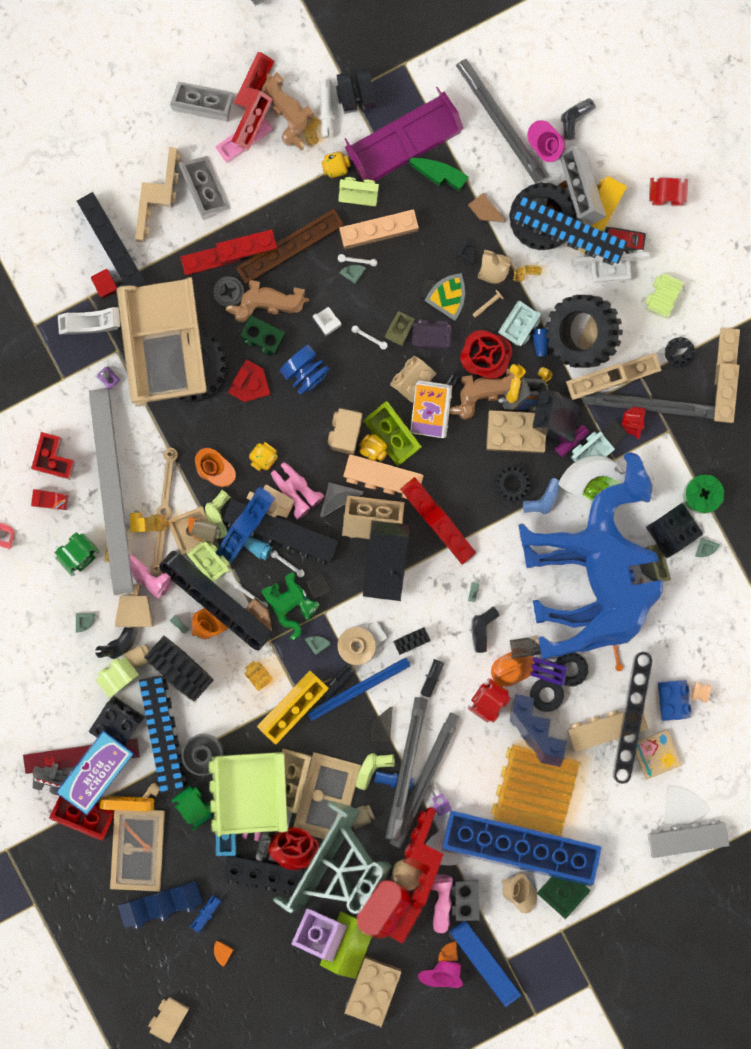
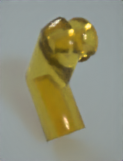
[304,116,321,145]
[513,265,541,282]

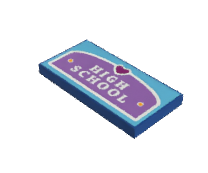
[56,730,134,815]

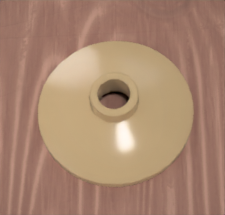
[338,627,376,665]

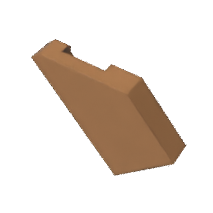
[468,193,505,223]
[245,597,272,633]

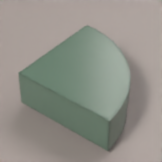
[339,265,366,284]
[695,538,720,557]
[468,582,479,602]
[76,613,96,633]
[170,615,189,634]
[304,636,331,655]

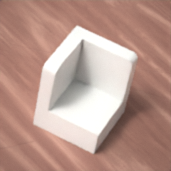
[313,307,342,336]

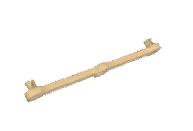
[150,448,178,576]

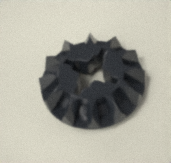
[665,337,696,368]

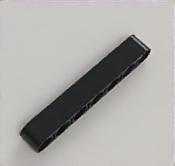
[159,551,272,650]
[613,652,652,784]

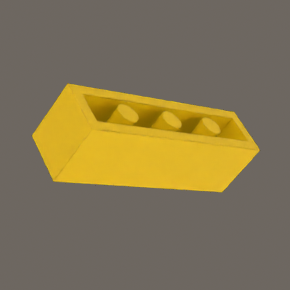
[578,176,627,253]
[257,671,329,745]

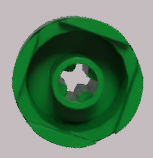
[683,475,724,514]
[54,532,100,576]
[171,786,213,831]

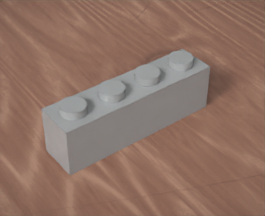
[560,145,606,226]
[648,819,729,858]

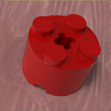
[649,178,688,206]
[467,678,511,723]

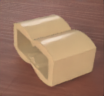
[149,997,189,1044]

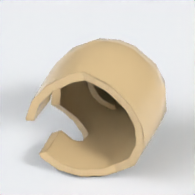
[478,250,512,284]
[391,859,422,891]

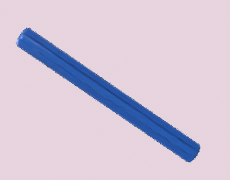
[307,658,410,721]

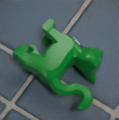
[261,572,319,640]

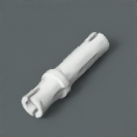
[319,79,334,138]

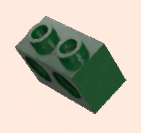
[241,316,286,356]

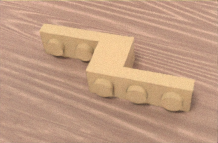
[135,147,181,242]
[714,328,740,423]
[566,353,661,400]

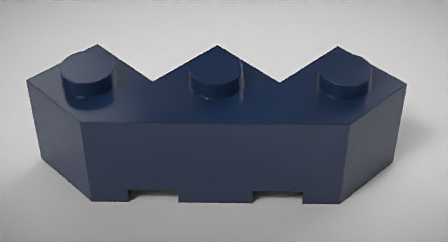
[509,694,567,767]
[118,881,203,929]

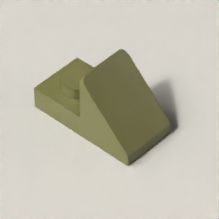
[385,311,415,345]

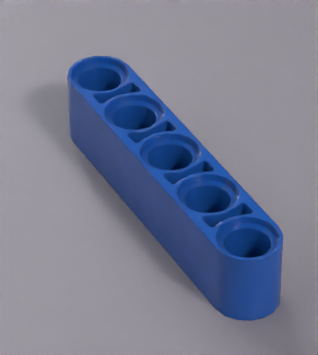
[449,921,522,1007]

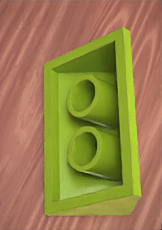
[363,401,421,466]
[320,911,372,979]

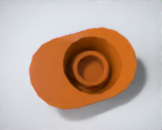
[195,448,236,487]
[191,608,228,640]
[491,649,534,687]

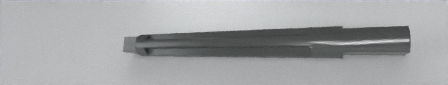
[455,59,546,183]
[583,392,715,419]
[385,697,428,841]
[389,712,460,848]

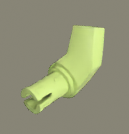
[205,490,231,538]
[356,753,395,790]

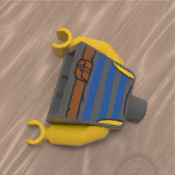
[503,364,553,412]

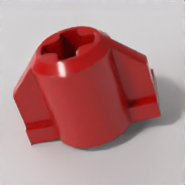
[622,406,646,439]

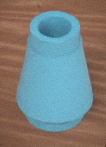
[243,537,273,560]

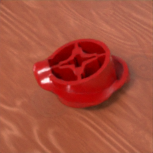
[460,330,512,379]
[268,828,320,870]

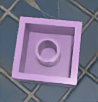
[292,909,348,962]

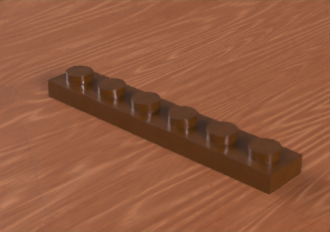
[236,209,344,284]

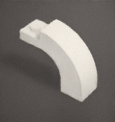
[58,307,121,334]
[558,456,625,497]

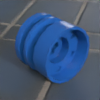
[279,345,330,395]

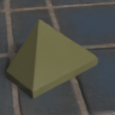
[640,544,671,582]

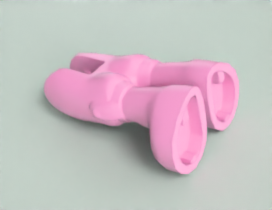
[271,462,325,520]
[129,553,172,599]
[431,874,453,933]

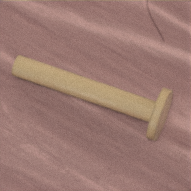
[472,290,504,318]

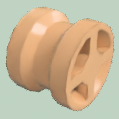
[691,681,711,703]

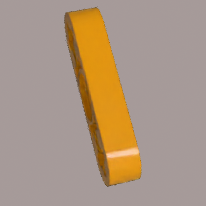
[99,796,154,811]

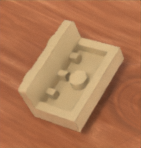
[390,356,437,403]
[247,485,295,518]

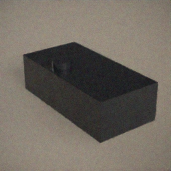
[362,520,410,601]

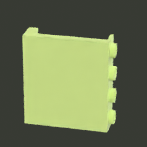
[209,752,287,836]

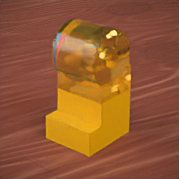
[130,513,169,533]

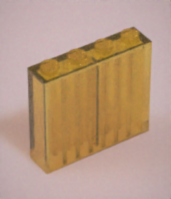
[490,744,580,837]

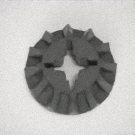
[213,276,244,307]
[256,831,272,862]

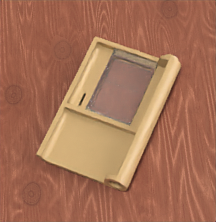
[117,277,206,407]

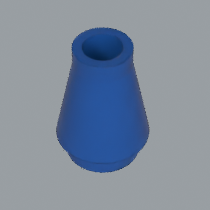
[532,328,550,356]

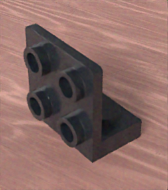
[646,503,703,558]
[89,696,145,746]

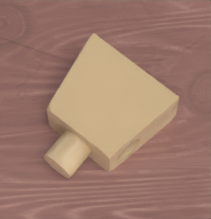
[115,584,153,627]

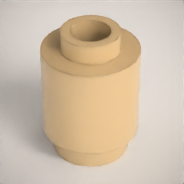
[124,644,149,669]

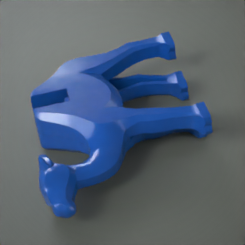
[518,452,663,659]

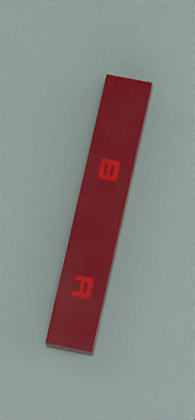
[23,738,140,774]

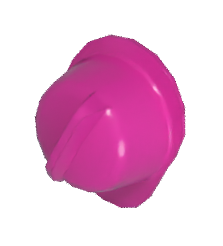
[527,120,565,163]
[418,961,463,988]

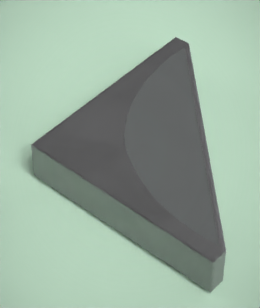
[320,482,363,517]

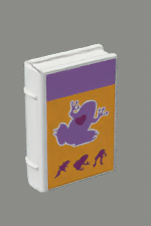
[410,380,452,438]

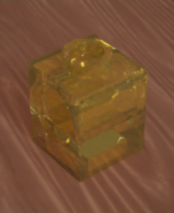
[244,661,274,691]

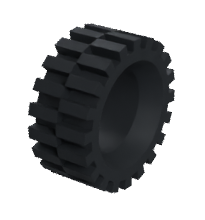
[509,182,577,250]
[144,635,214,702]

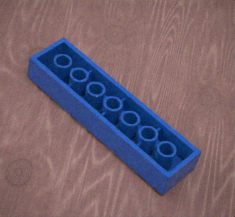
[441,811,602,886]

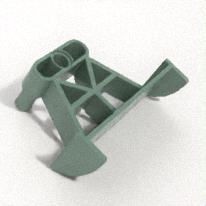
[273,802,392,913]

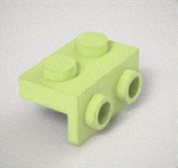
[338,177,379,207]
[186,540,230,582]

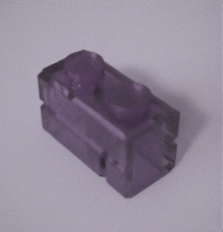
[412,320,451,349]

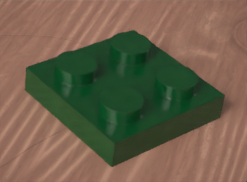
[536,877,591,919]

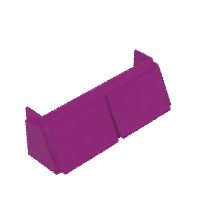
[345,86,464,182]

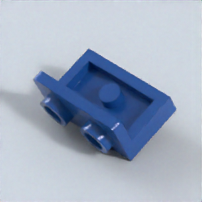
[658,680,692,721]

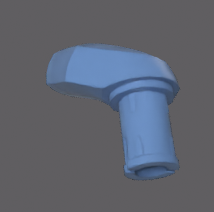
[523,478,561,515]

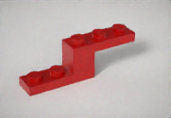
[231,52,275,151]
[181,229,277,276]
[400,477,476,565]
[404,807,444,910]

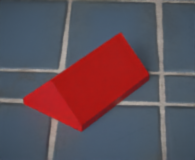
[49,796,115,841]

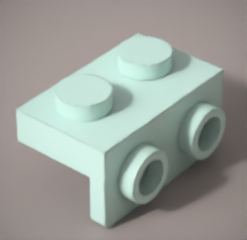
[498,301,541,346]
[571,431,615,462]

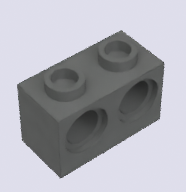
[451,880,479,921]

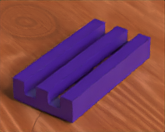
[530,656,568,686]

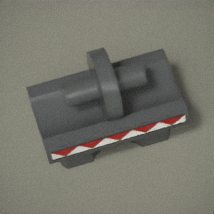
[32,763,68,796]

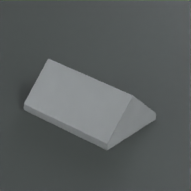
[170,81,234,122]
[179,156,230,220]

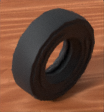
[530,679,564,712]

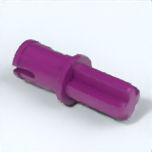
[555,425,589,458]

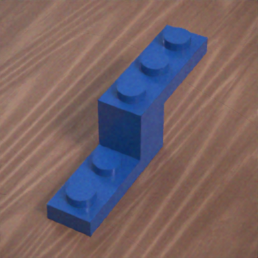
[216,487,275,564]

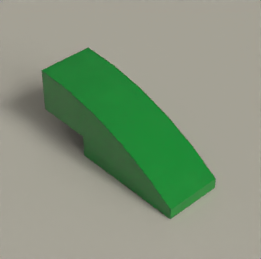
[409,158,469,192]

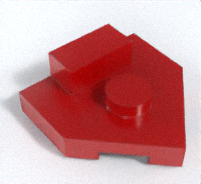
[228,359,271,402]

